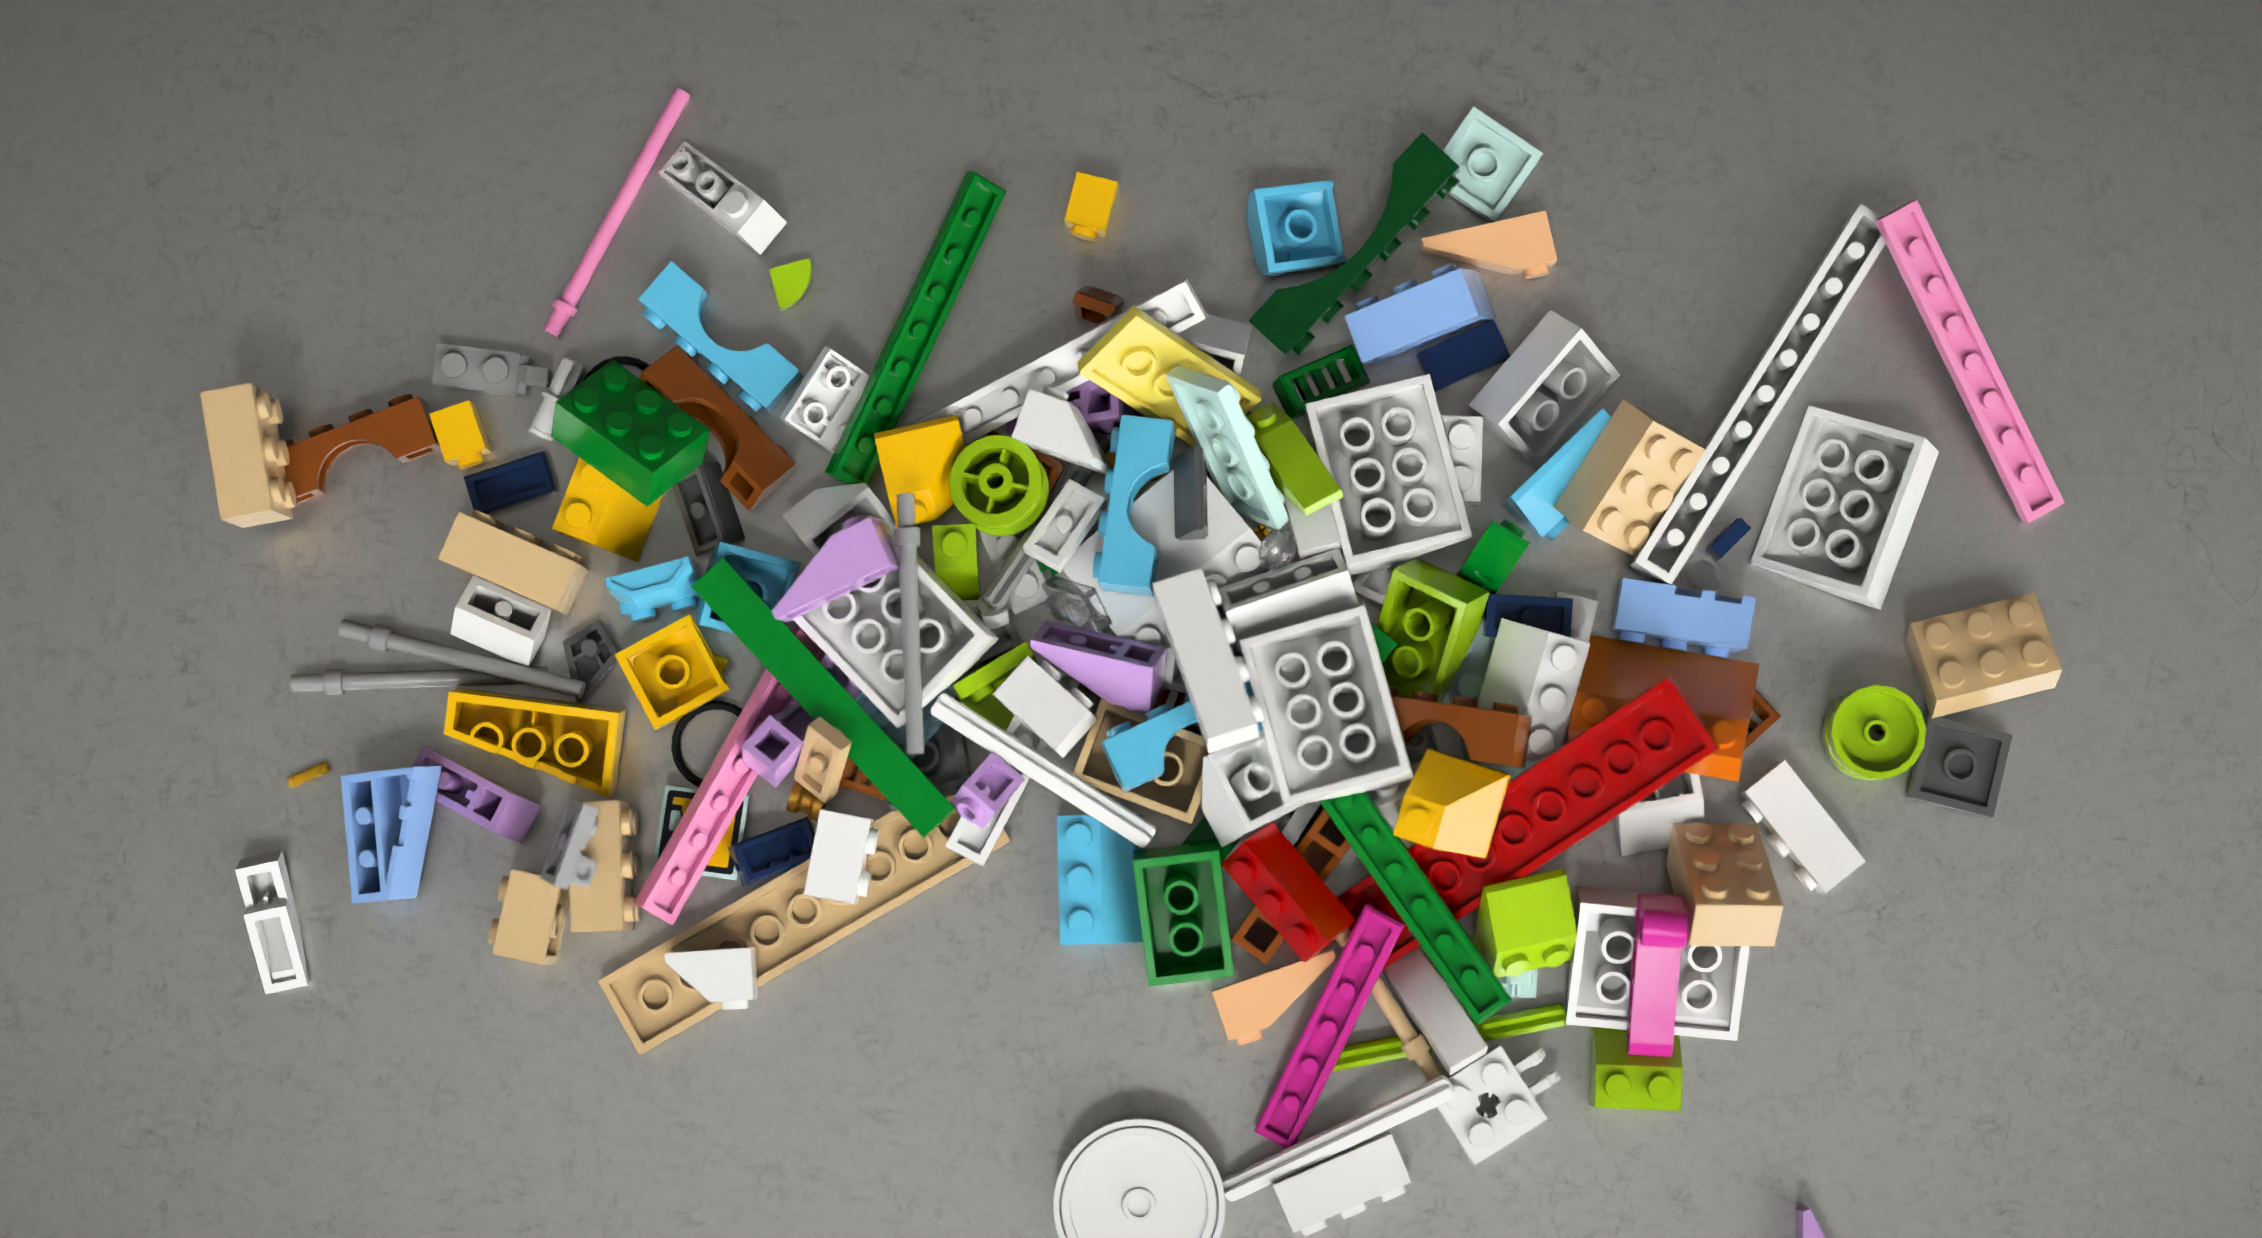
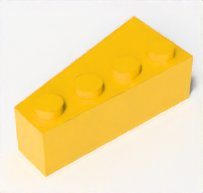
[444,688,626,798]

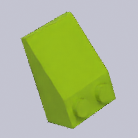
[1377,557,1490,703]

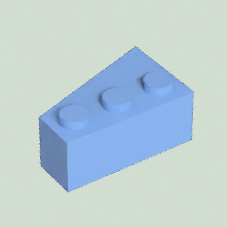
[1344,264,1497,364]
[1610,578,1756,658]
[341,766,442,904]

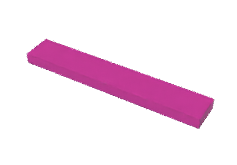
[1254,903,1405,1148]

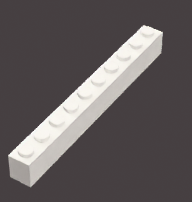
[1629,203,1886,585]

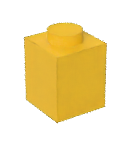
[1064,171,1118,241]
[429,400,493,469]

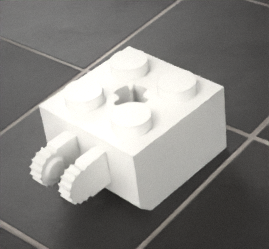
[1436,1044,1561,1165]

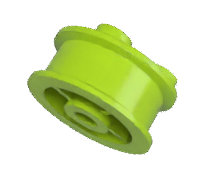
[949,435,1050,536]

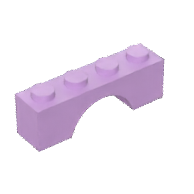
[741,654,862,788]

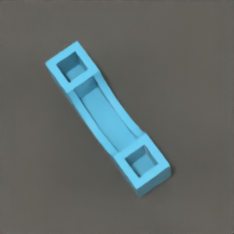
[638,261,803,414]
[1093,415,1177,596]
[1101,668,1263,793]

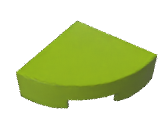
[769,258,812,311]

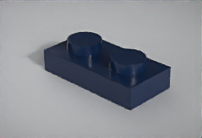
[1483,593,1573,637]

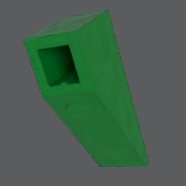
[1456,519,1530,594]

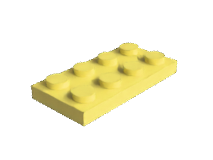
[1077,306,1262,446]

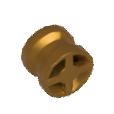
[786,780,827,822]

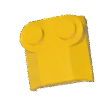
[615,614,730,730]

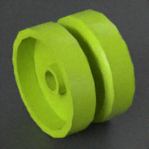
[1821,685,1926,781]

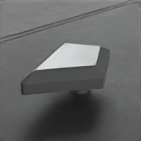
[563,620,619,703]

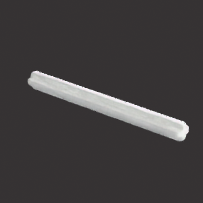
[931,693,1156,848]
[1222,1076,1455,1202]

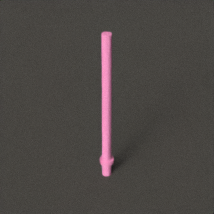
[543,88,690,338]

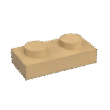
[793,716,852,804]

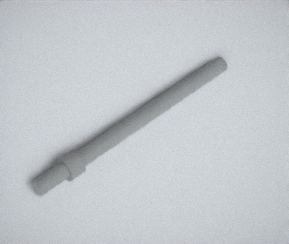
[894,493,924,754]
[339,619,585,698]
[291,666,548,695]

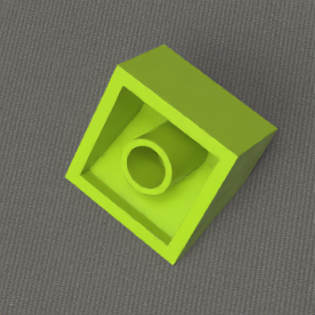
[1473,868,1577,978]
[1589,1027,1683,1111]

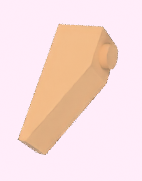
[1419,210,1558,279]
[1211,950,1336,1046]

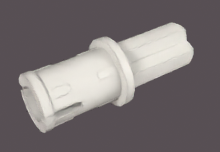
[527,358,585,442]

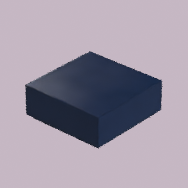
[1705,518,1751,562]

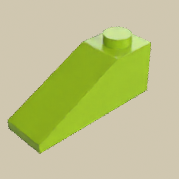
[1245,402,1343,516]

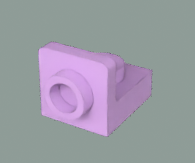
[951,751,1025,829]

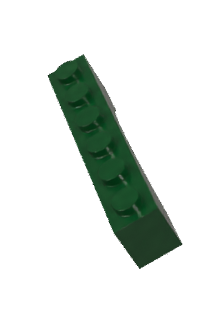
[1248,132,1460,357]

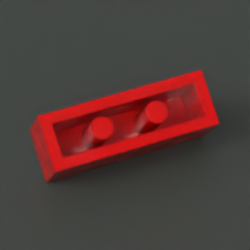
[1221,822,1356,963]

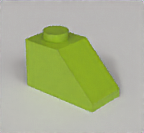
[932,523,981,600]

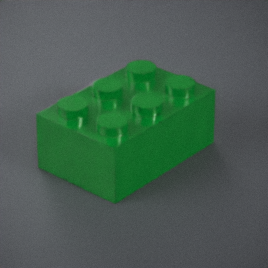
[551,359,709,507]
[1133,840,1234,987]

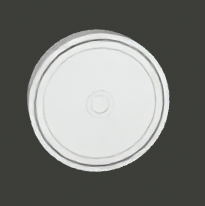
[1053,1117,1225,1238]

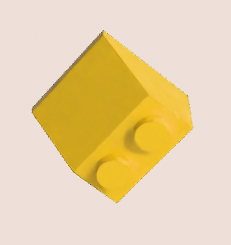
[552,457,665,563]

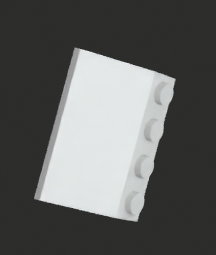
[1305,374,1472,576]
[1750,405,1939,610]
[1063,467,1275,648]
[793,515,999,728]
[1239,605,1414,807]
[1565,886,1750,1041]

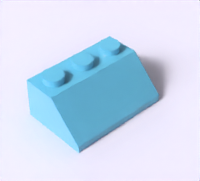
[1503,408,1611,542]
[1057,814,1144,945]

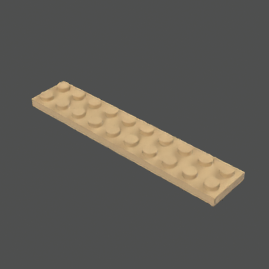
[598,795,1011,1055]

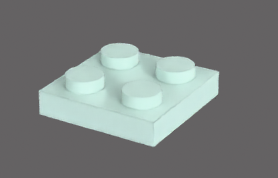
[1443,106,1543,223]

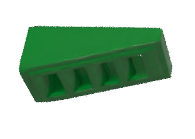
[1272,344,1371,420]

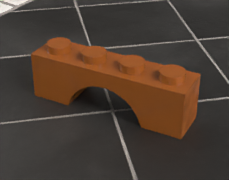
[639,345,796,511]
[284,394,441,505]
[1389,687,1532,769]
[1230,809,1351,965]

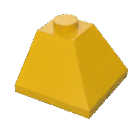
[874,415,965,528]
[1393,748,1511,858]

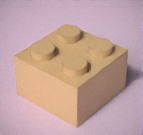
[488,869,570,965]

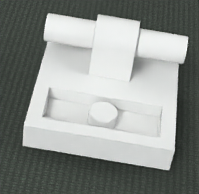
[779,346,870,453]

